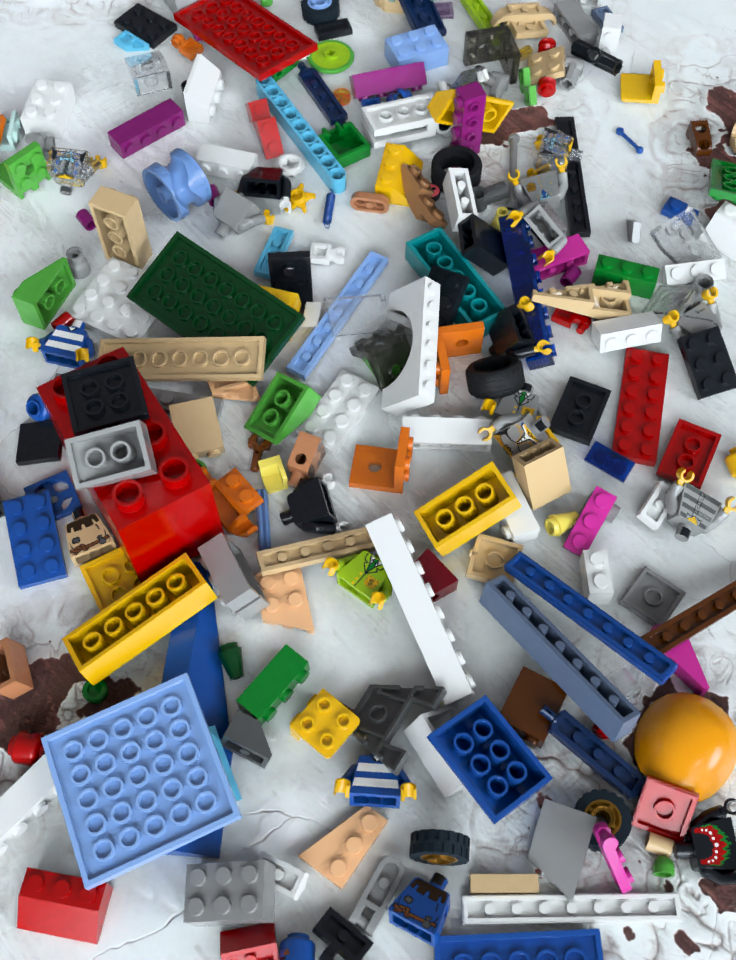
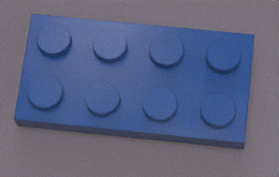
[2,490,68,590]

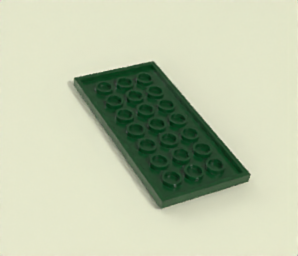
[126,231,305,387]

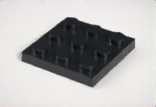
[60,356,150,437]

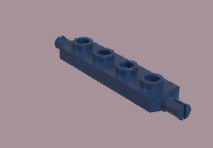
[297,62,348,127]
[539,704,645,800]

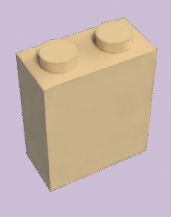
[168,396,225,460]
[512,437,571,511]

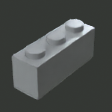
[553,0,599,46]

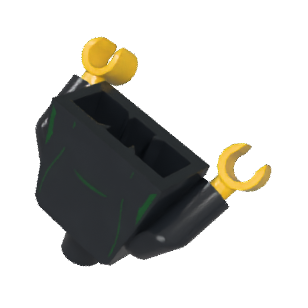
[489,296,552,359]

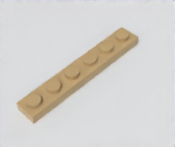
[256,527,376,576]

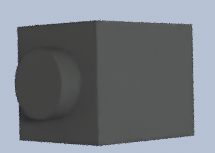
[221,710,272,769]

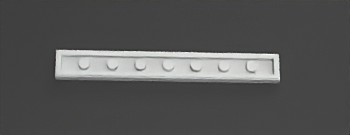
[461,892,683,925]

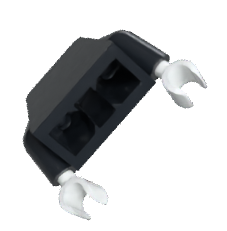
[237,167,292,214]
[280,473,349,535]

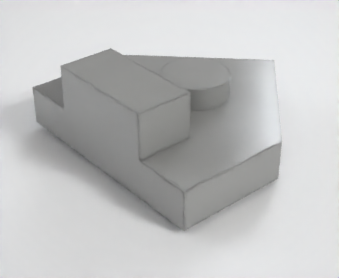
[386,310,413,337]

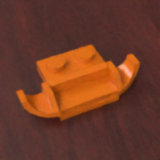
[201,466,264,538]

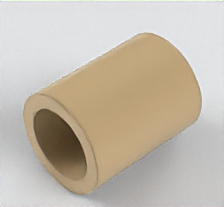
[644,831,674,857]

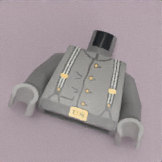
[436,65,495,96]

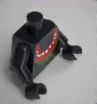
[673,798,736,885]

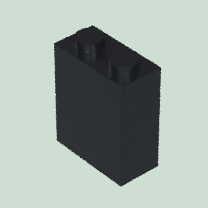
[458,213,509,276]

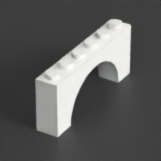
[381,276,440,416]

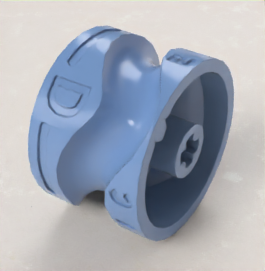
[142,148,212,222]

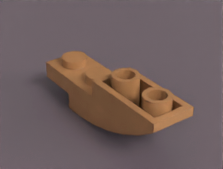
[401,163,448,230]

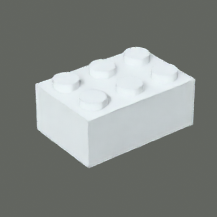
[20,79,77,139]

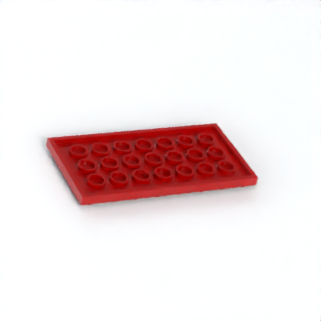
[173,0,318,82]

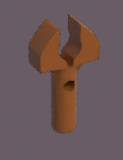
[248,434,271,472]

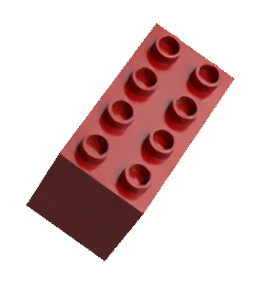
[36,347,224,583]

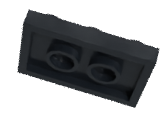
[114,3,178,49]
[428,265,470,327]
[677,326,736,400]
[549,376,612,446]

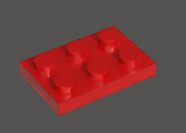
[656,418,722,490]

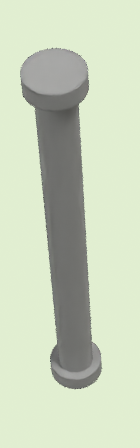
[506,133,520,209]

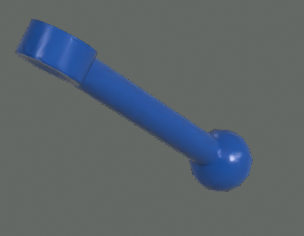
[616,127,643,154]

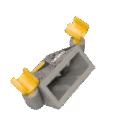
[506,201,567,266]

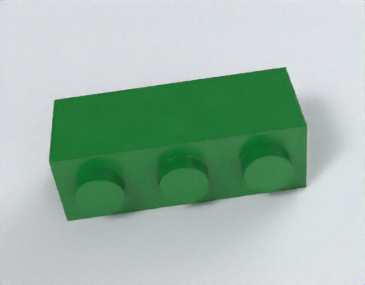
[591,254,660,300]
[236,644,310,726]

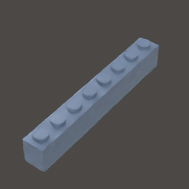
[479,574,641,743]

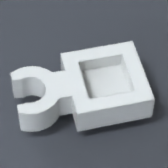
[310,242,345,265]

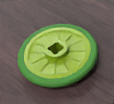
[307,40,354,74]

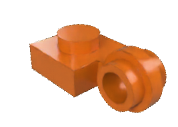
[171,33,204,61]

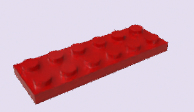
[610,347,669,467]

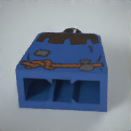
[388,873,450,948]

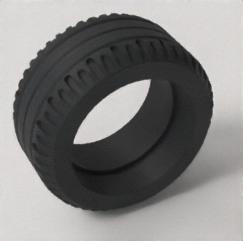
[431,146,482,193]
[465,355,525,399]

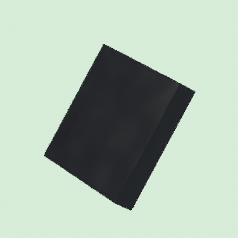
[15,420,63,466]

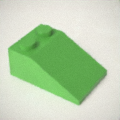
[12,257,76,330]
[244,372,321,445]

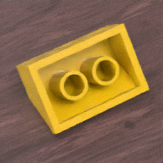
[375,143,423,207]

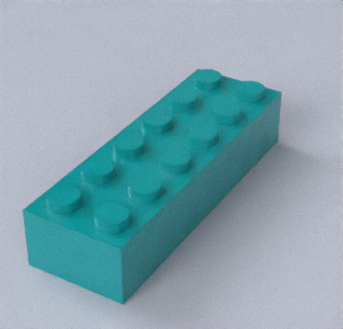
[405,227,505,337]

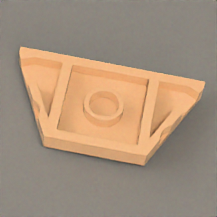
[207,381,260,402]
[255,568,315,634]

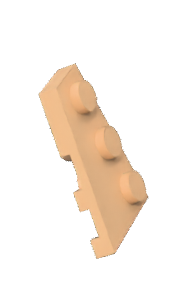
[298,806,388,890]

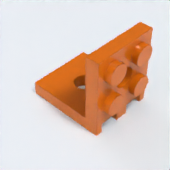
[435,321,485,395]
[349,427,414,494]

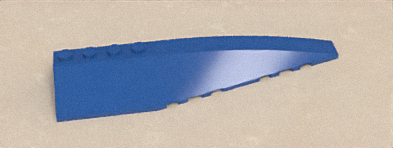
[161,562,233,859]

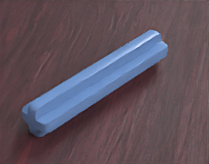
[256,489,271,551]

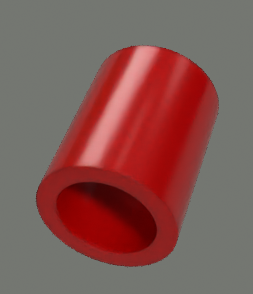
[51,311,74,330]

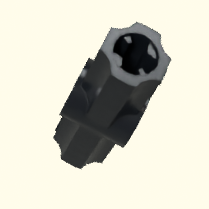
[570,39,623,76]

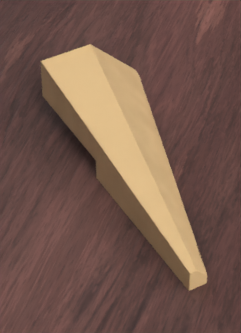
[531,280,632,320]

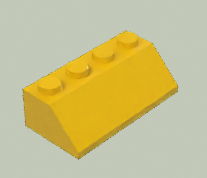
[427,89,514,133]

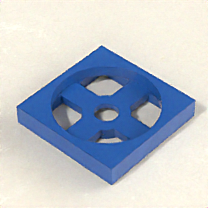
[23,470,83,521]

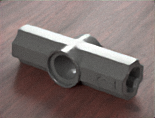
[472,181,509,213]

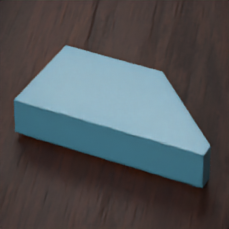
[113,30,150,52]

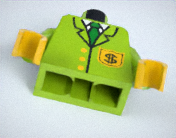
[322,550,393,610]

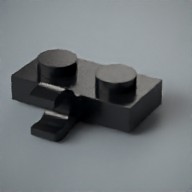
[312,907,373,960]

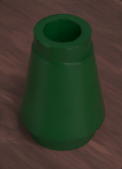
[217,642,244,681]

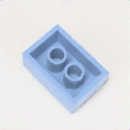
[385,24,449,71]

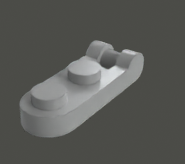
[348,857,404,937]

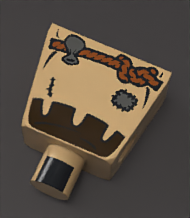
[65,508,117,568]

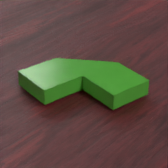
[518,67,537,106]

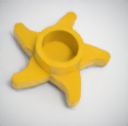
[284,183,316,213]

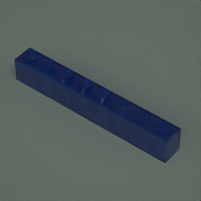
[498,215,557,371]

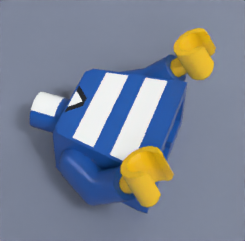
[25,320,96,369]
[333,752,417,809]

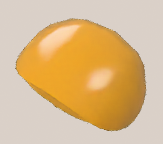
[634,692,736,802]

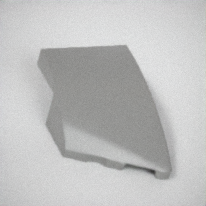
[527,799,597,902]

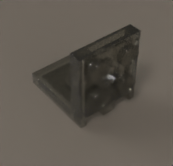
[463,25,521,85]
[349,329,411,392]

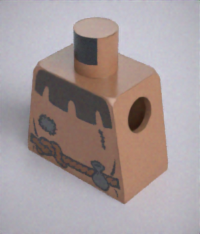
[287,431,326,488]

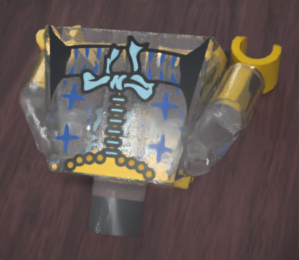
[526,127,583,177]
[46,147,107,196]

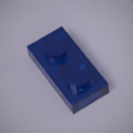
[584,441,635,484]

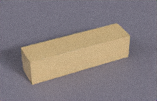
[469,874,539,894]

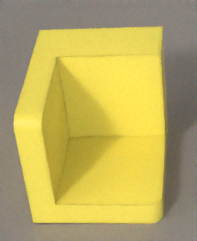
[258,455,289,494]

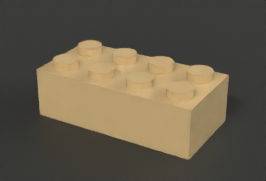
[88,185,152,269]

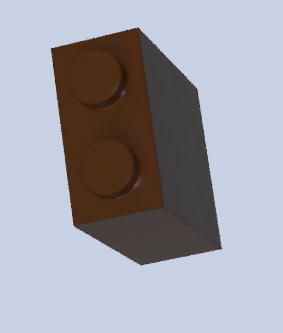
[500,666,567,749]

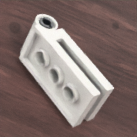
[361,92,453,149]

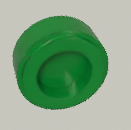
[82,680,109,704]

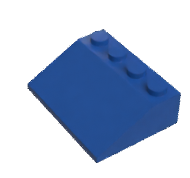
[427,695,553,825]

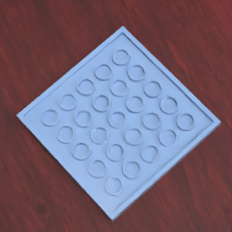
[41,672,243,890]

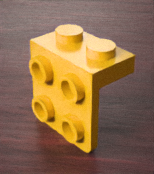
[620,60,665,104]
[289,688,360,759]

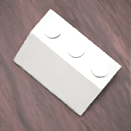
[183,53,225,124]
[699,201,736,261]
[404,704,465,798]

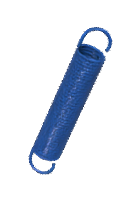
[323,189,335,229]

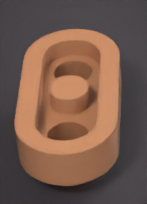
[350,191,390,214]

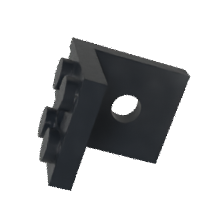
[268,251,313,315]

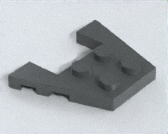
[352,684,447,776]

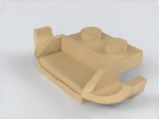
[490,2,557,39]

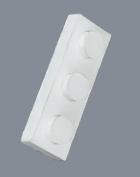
[662,259,726,287]

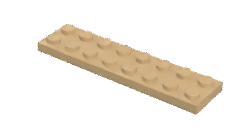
[98,336,267,382]

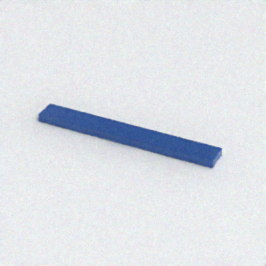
[504,551,678,686]

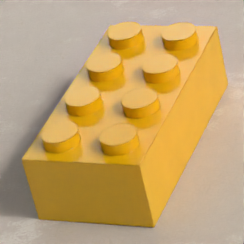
[414,461,522,557]

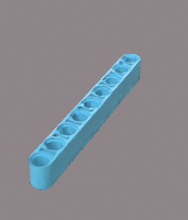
[256,76,346,194]

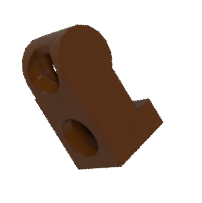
[685,120,712,157]

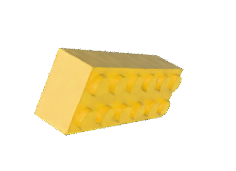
[62,552,218,686]

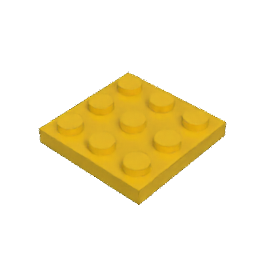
[79,547,141,612]

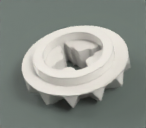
[275,153,306,178]

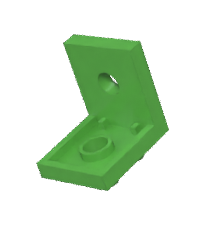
[0,141,52,200]

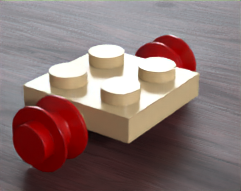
[528,37,565,97]

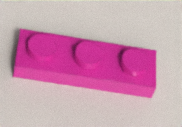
[562,486,617,557]

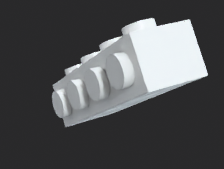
[402,414,492,452]

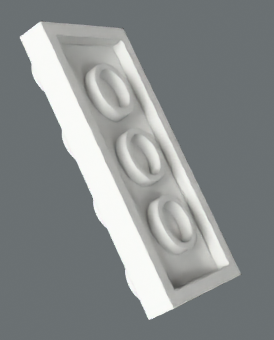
[296,369,380,456]

